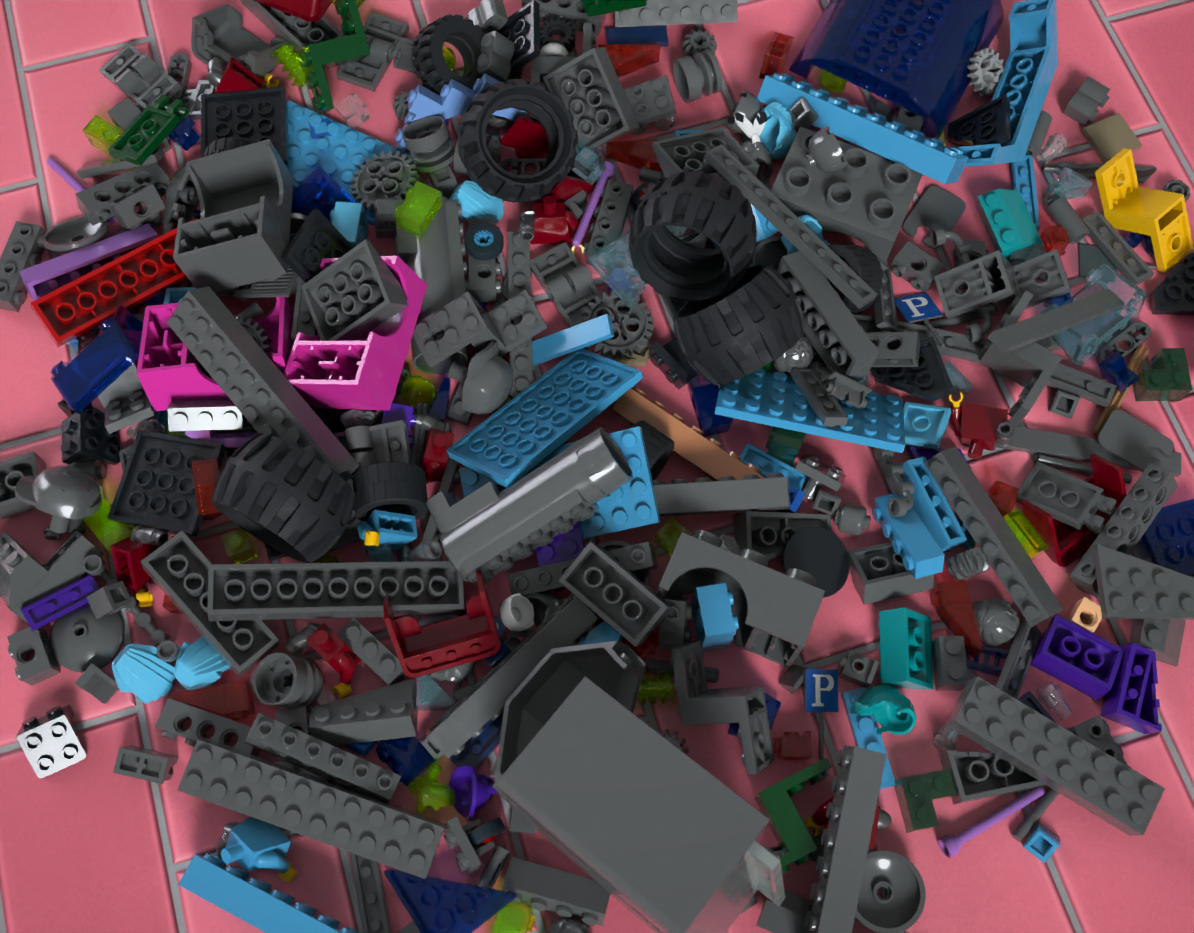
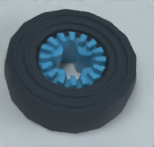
[464,223,504,260]

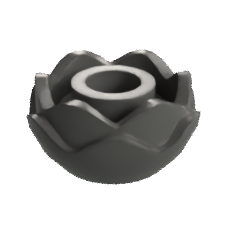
[1162,180,1190,202]

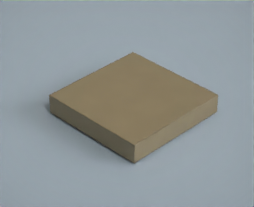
[1082,113,1142,163]

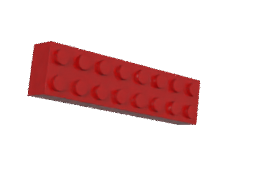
[31,218,198,347]

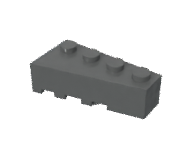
[309,678,419,746]
[939,750,1045,805]

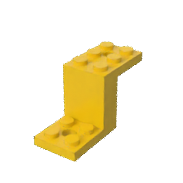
[1095,148,1194,273]

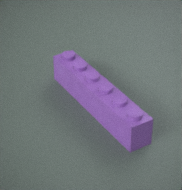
[19,223,158,301]

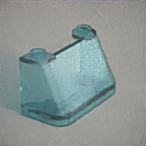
[1041,263,1148,367]

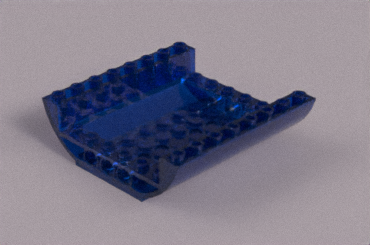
[789,0,1004,139]

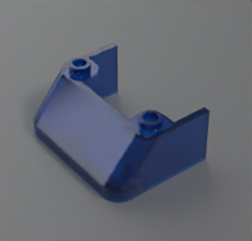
[50,305,143,414]

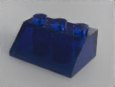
[291,165,356,221]

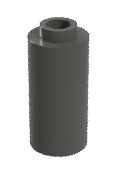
[1025,111,1052,157]
[1046,197,1090,244]

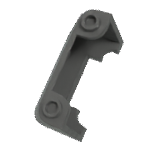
[191,4,290,80]

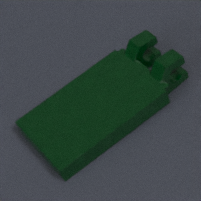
[107,95,190,166]

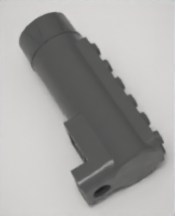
[375,193,469,374]
[426,427,634,583]

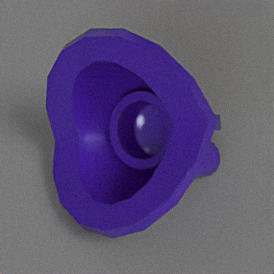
[449,765,497,822]

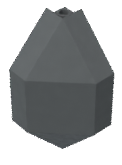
[495,641,646,782]

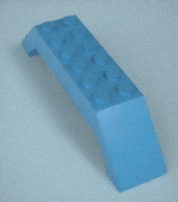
[958,0,1058,167]

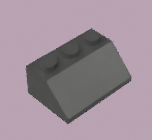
[0,531,50,609]
[848,542,934,604]
[1129,619,1186,667]

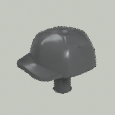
[448,341,513,415]
[15,465,102,534]

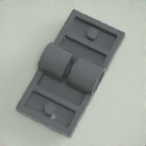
[336,12,409,92]
[99,43,182,109]
[624,75,677,135]
[530,242,603,328]
[333,420,412,480]

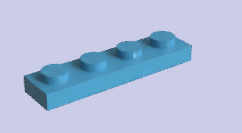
[841,687,896,790]

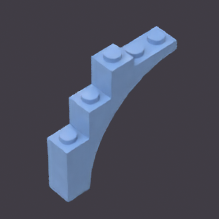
[394,73,526,153]

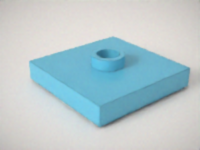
[903,402,951,450]

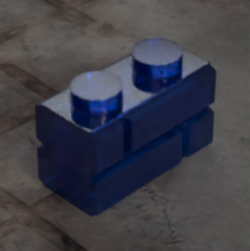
[690,384,733,437]

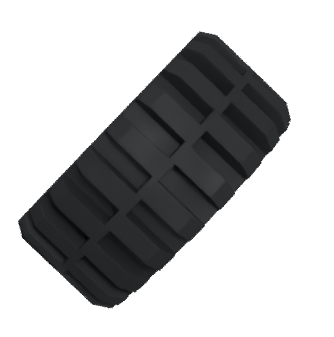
[412,14,486,95]

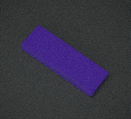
[21,575,100,631]

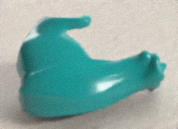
[850,684,917,735]

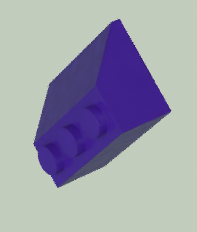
[1030,614,1125,701]

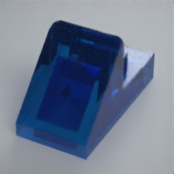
[168,117,200,151]

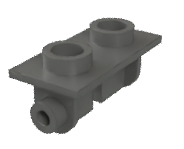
[820,371,872,409]

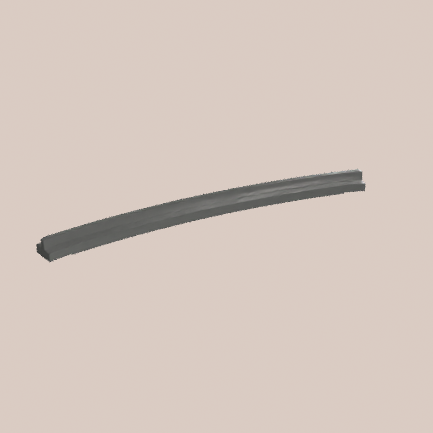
[803,314,1116,407]

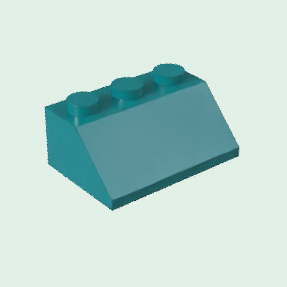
[977,189,1044,260]
[878,607,934,690]

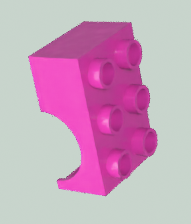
[283,256,427,410]
[136,297,294,412]

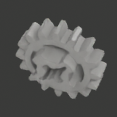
[967,48,1004,96]

